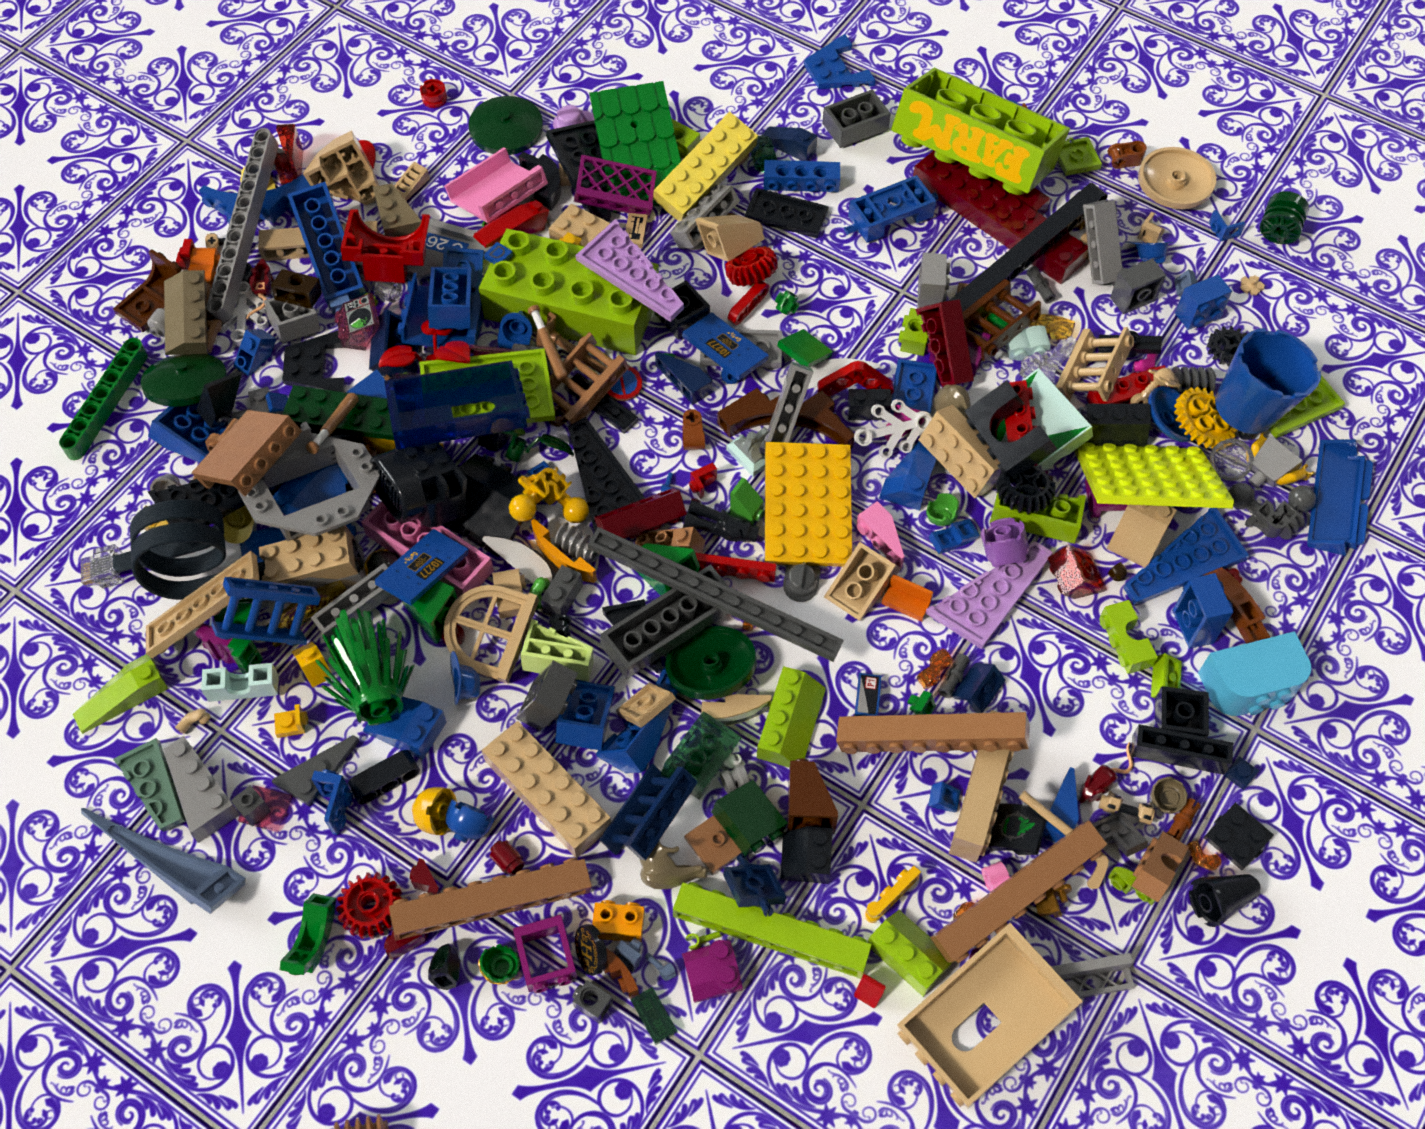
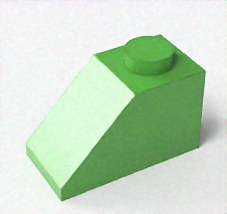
[730,477,765,525]

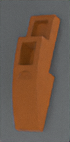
[1203,567,1270,644]

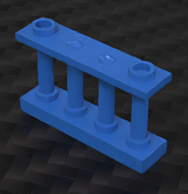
[211,577,321,646]

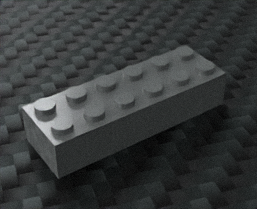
[600,564,729,680]

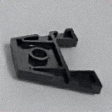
[282,329,349,392]

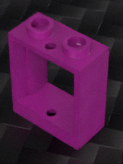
[513,915,577,993]

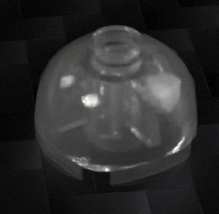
[1209,438,1254,481]

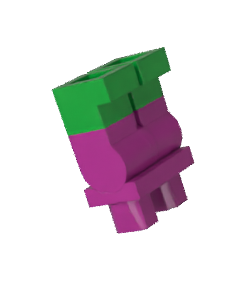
[195,623,263,674]

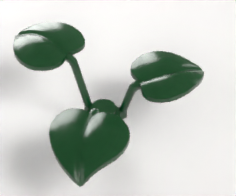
[491,416,574,462]

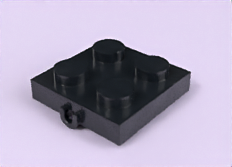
[1204,802,1274,870]

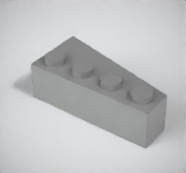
[163,736,240,843]

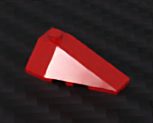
[473,200,549,248]

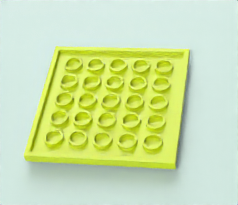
[1074,442,1234,509]

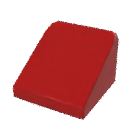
[854,974,886,1008]

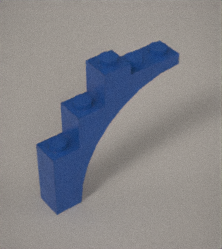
[199,174,310,224]

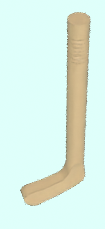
[1019,790,1109,889]

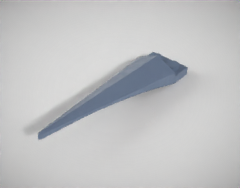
[81,808,246,914]

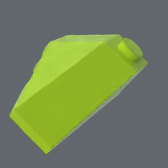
[72,654,169,734]

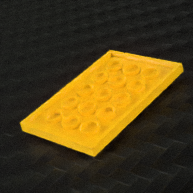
[765,442,852,567]

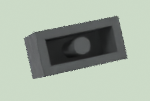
[541,565,583,616]

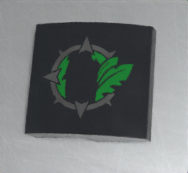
[988,803,1047,855]

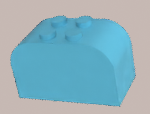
[1198,631,1311,716]

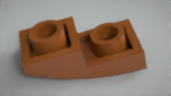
[603,948,639,999]

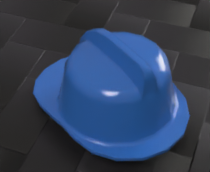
[1125,241,1173,263]
[498,311,532,353]
[450,651,480,705]

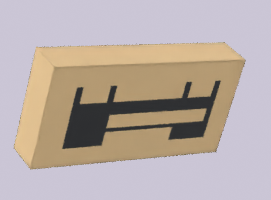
[625,213,648,248]

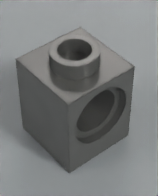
[231,785,271,827]
[572,980,613,1024]

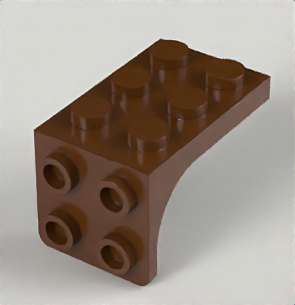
[113,249,182,332]

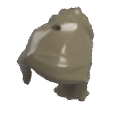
[934,384,971,419]
[640,841,709,889]

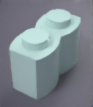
[1005,325,1051,361]

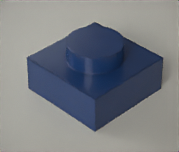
[1224,756,1259,790]

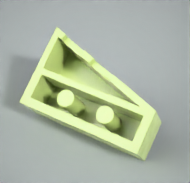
[521,619,594,682]

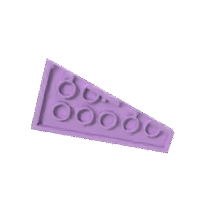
[576,219,684,322]
[925,541,1053,649]

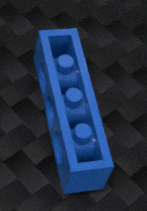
[763,160,840,192]

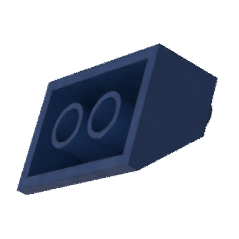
[369,309,419,377]

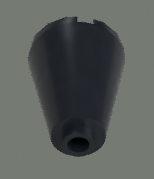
[1189,874,1261,927]

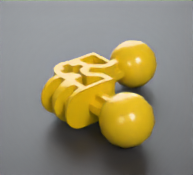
[508,467,589,524]

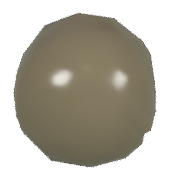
[1150,776,1188,814]

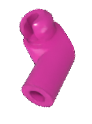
[1133,354,1158,372]

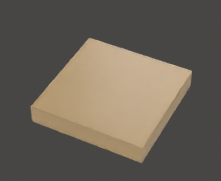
[616,683,676,728]

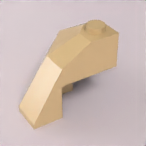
[303,130,380,205]

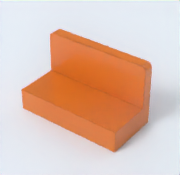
[881,574,934,622]

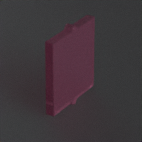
[238,785,293,833]

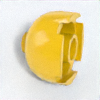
[412,787,457,835]

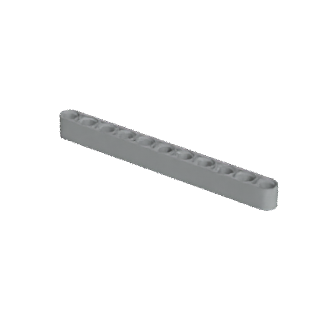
[207,128,278,323]

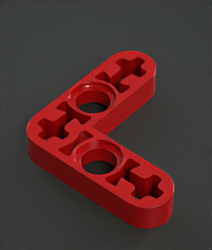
[817,361,894,397]

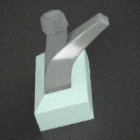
[726,427,769,477]

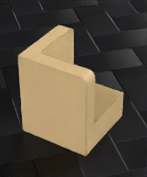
[1137,211,1165,243]

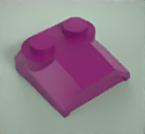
[682,940,743,1003]

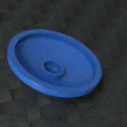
[1148,386,1191,442]

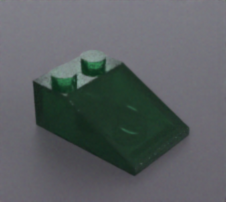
[661,711,742,800]

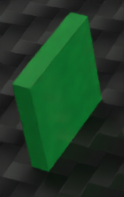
[777,329,833,367]

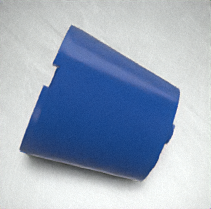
[1215,328,1321,434]

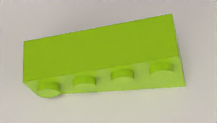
[990,493,1086,544]

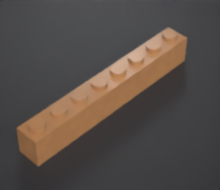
[836,712,1030,754]
[930,820,1108,964]
[389,858,592,941]

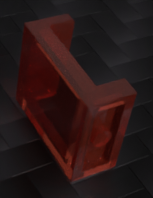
[274,124,303,185]

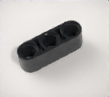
[348,750,420,805]

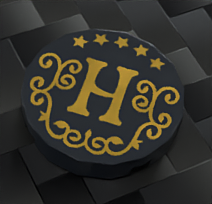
[575,924,607,976]

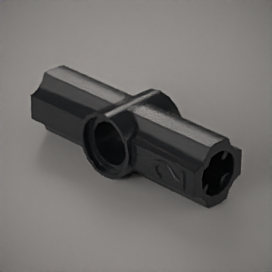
[1098,331,1162,358]

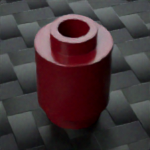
[489,840,525,876]

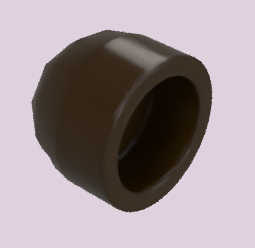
[1107,562,1127,582]

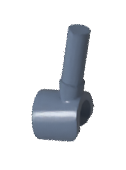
[645,953,676,981]

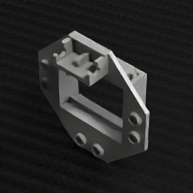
[238,422,381,541]

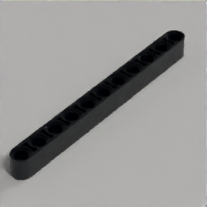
[949,183,1108,313]

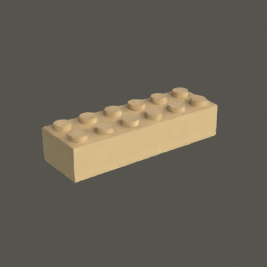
[948,710,1014,863]
[481,721,611,858]

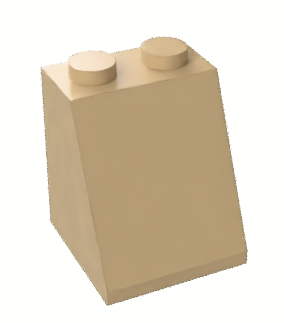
[695,215,765,262]
[1107,505,1177,568]

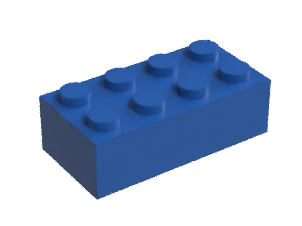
[428,267,472,330]

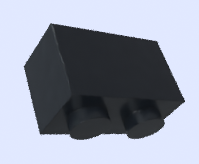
[847,389,891,420]

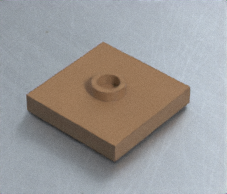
[684,815,743,876]

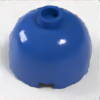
[446,799,496,843]

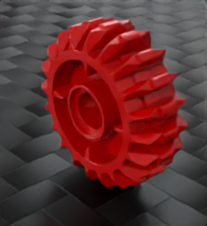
[725,246,778,287]
[336,872,403,939]

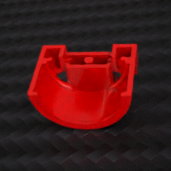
[341,209,430,283]

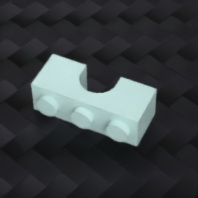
[201,663,279,702]

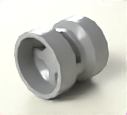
[720,764,750,794]

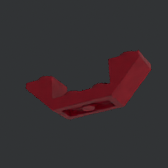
[384,858,441,960]

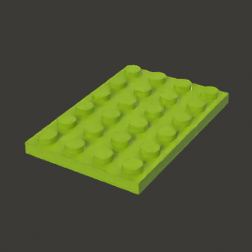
[419,348,555,434]

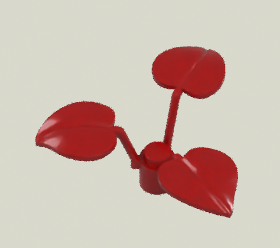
[379,320,471,368]

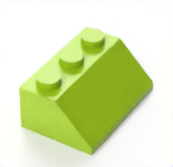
[868,910,955,997]

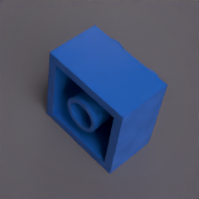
[1175,274,1232,330]

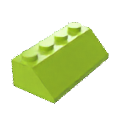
[757,666,826,767]

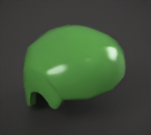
[926,493,960,527]

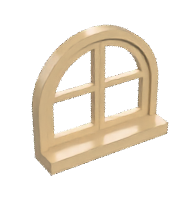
[444,585,539,684]

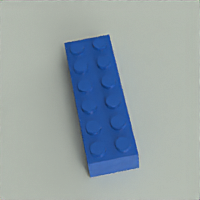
[287,182,366,308]

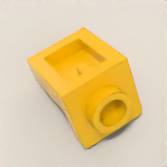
[274,704,308,738]

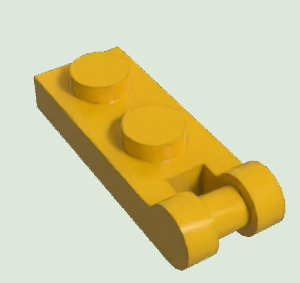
[865,865,921,923]

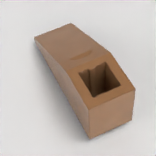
[635,527,705,553]

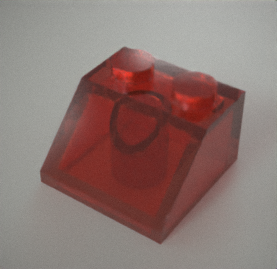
[1048,544,1107,599]

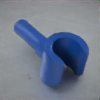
[661,472,673,492]

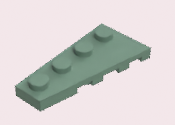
[113,738,186,832]

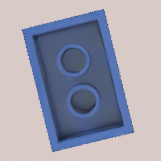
[1172,573,1233,649]

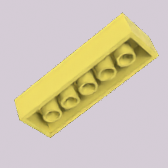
[653,111,758,221]

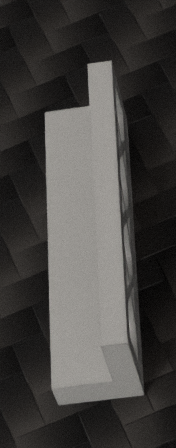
[1051,953,1135,998]

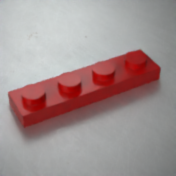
[695,552,776,582]

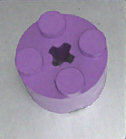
[981,518,1030,567]

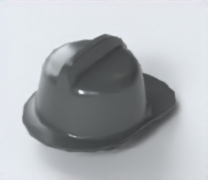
[783,562,821,602]

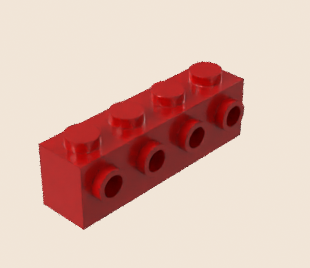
[1086,365,1174,404]
[1005,380,1038,466]

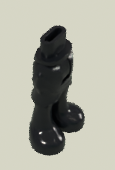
[683,498,760,543]

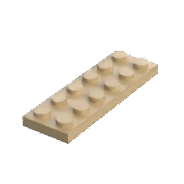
[146,551,259,659]

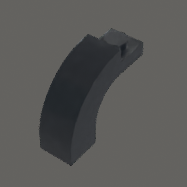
[519,152,561,211]

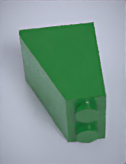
[402,581,458,644]

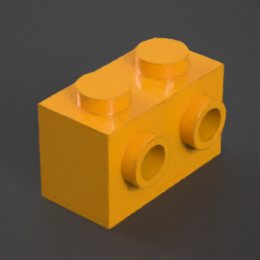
[592,900,645,943]

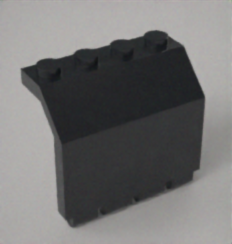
[442,453,547,557]

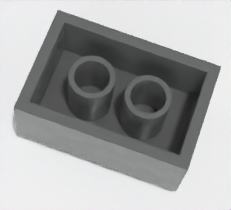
[822,89,891,148]
[516,660,578,731]

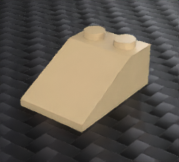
[824,542,901,621]

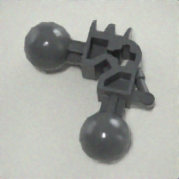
[1228,483,1316,540]

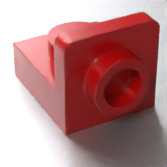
[176,239,196,269]
[689,462,717,499]

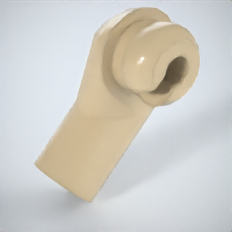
[175,708,211,734]

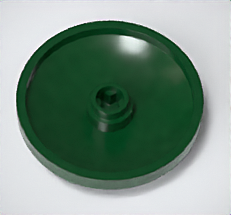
[468,96,543,155]
[141,354,227,407]
[665,626,757,700]

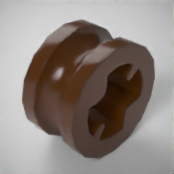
[549,406,567,427]

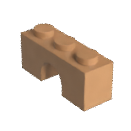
[1132,831,1189,902]

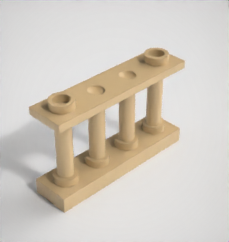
[1056,327,1134,402]

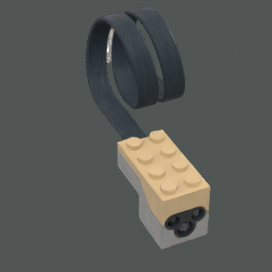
[80,499,366,600]

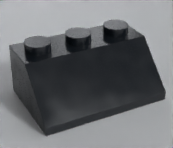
[1081,404,1151,447]

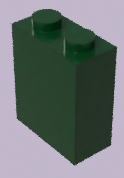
[711,780,788,857]

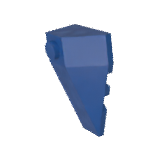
[879,441,937,511]

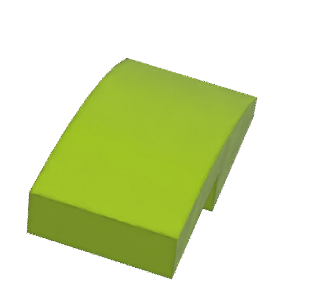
[1108,866,1155,905]

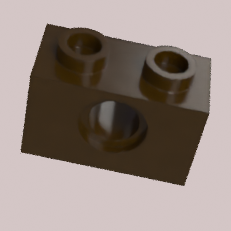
[271,269,322,309]

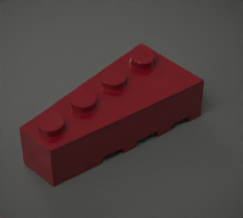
[915,299,974,387]

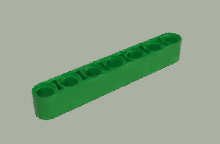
[59,338,148,461]

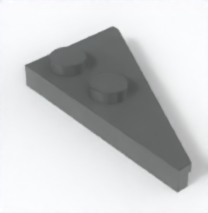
[271,735,360,807]

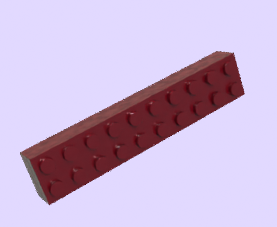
[913,150,1088,284]

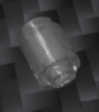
[371,281,402,303]

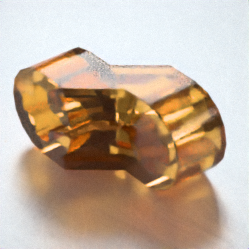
[916,648,953,689]

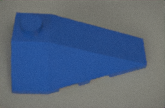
[596,689,677,773]

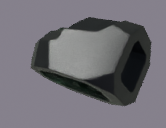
[428,943,461,990]

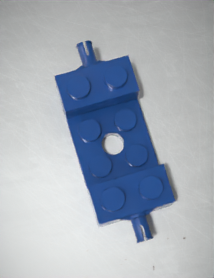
[844,175,938,243]

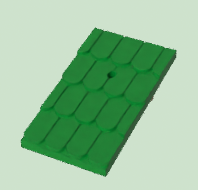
[589,81,681,213]

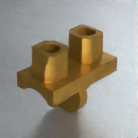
[1035,884,1072,918]

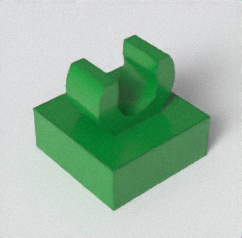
[907,691,936,715]

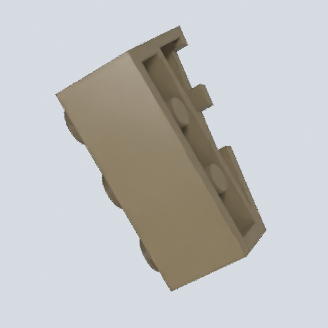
[373,183,421,237]

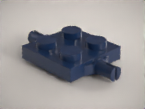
[723,854,786,917]

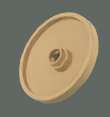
[1138,147,1216,209]

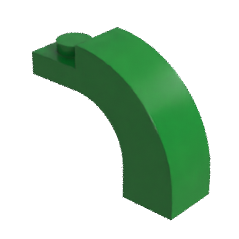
[279,893,337,975]

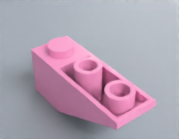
[856,501,904,568]

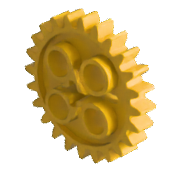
[1174,387,1237,450]

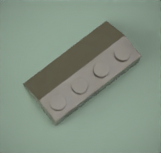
[164,270,208,355]

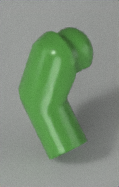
[529,577,550,610]

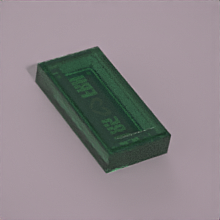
[630,987,678,1046]

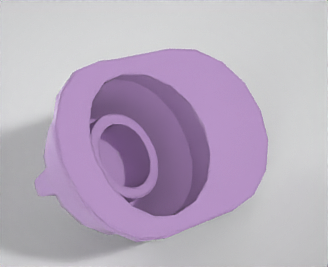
[553,105,594,129]

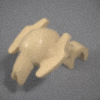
[1130,368,1181,404]

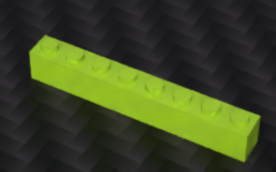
[673,882,872,979]

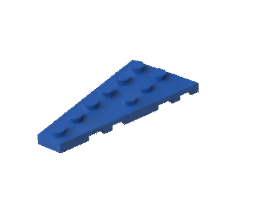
[1123,508,1250,606]

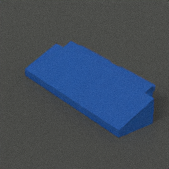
[1307,439,1373,556]

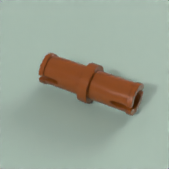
[1166,798,1201,841]

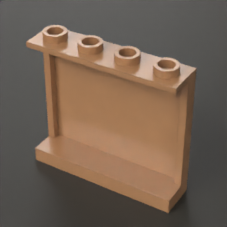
[191,410,302,496]

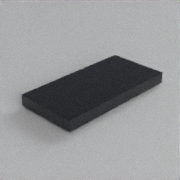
[744,188,829,239]

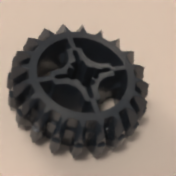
[996,465,1056,515]

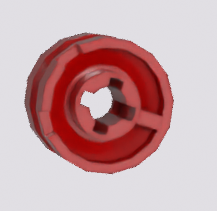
[420,79,447,108]

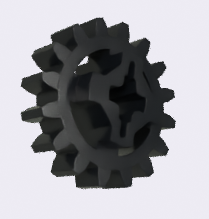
[1207,326,1247,367]

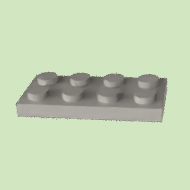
[700,329,782,368]

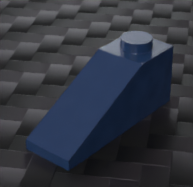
[759,126,818,161]
[655,352,713,405]

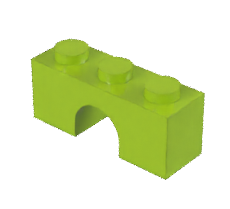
[1099,600,1158,674]

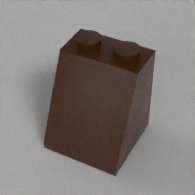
[787,758,838,834]

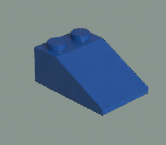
[555,680,615,751]
[363,697,447,760]

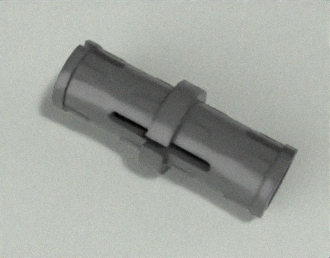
[1026,266,1056,304]
[938,653,970,698]

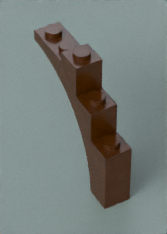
[717,388,854,449]

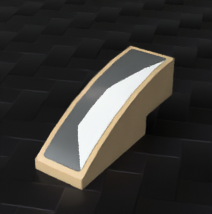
[701,694,771,728]

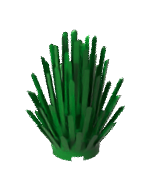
[315,608,415,726]

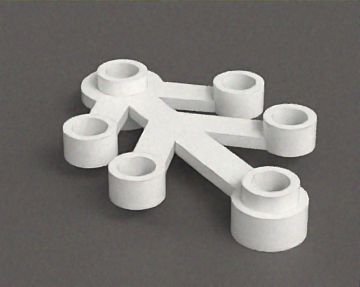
[220,281,269,347]
[854,399,932,458]

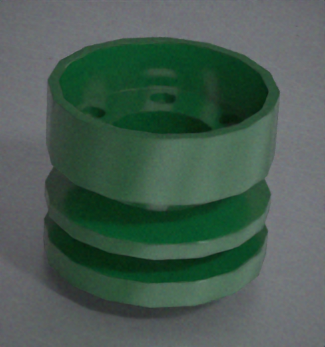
[1260,191,1309,244]

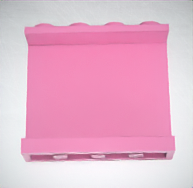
[444,148,548,223]

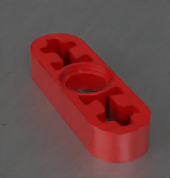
[727,281,770,325]

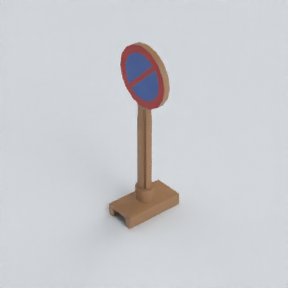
[536,312,642,401]

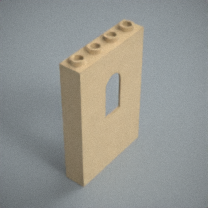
[897,923,1083,1109]

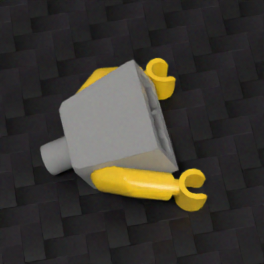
[1248,432,1314,489]

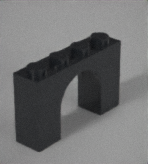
[965,380,1057,480]

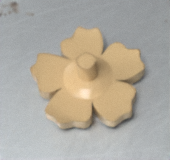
[1240,275,1265,295]

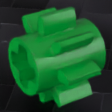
[775,290,799,315]

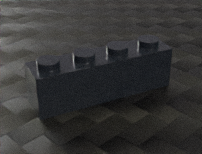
[1130,724,1234,775]

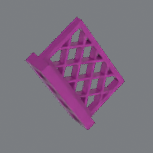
[573,155,657,218]

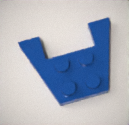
[804,34,876,89]

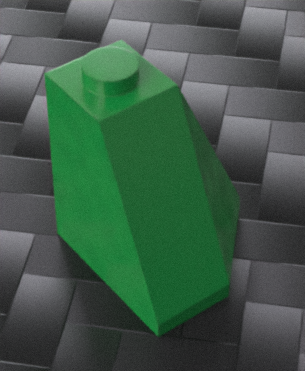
[636,543,700,596]

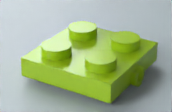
[1058,137,1102,176]

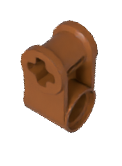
[1107,141,1147,169]
[682,409,705,450]

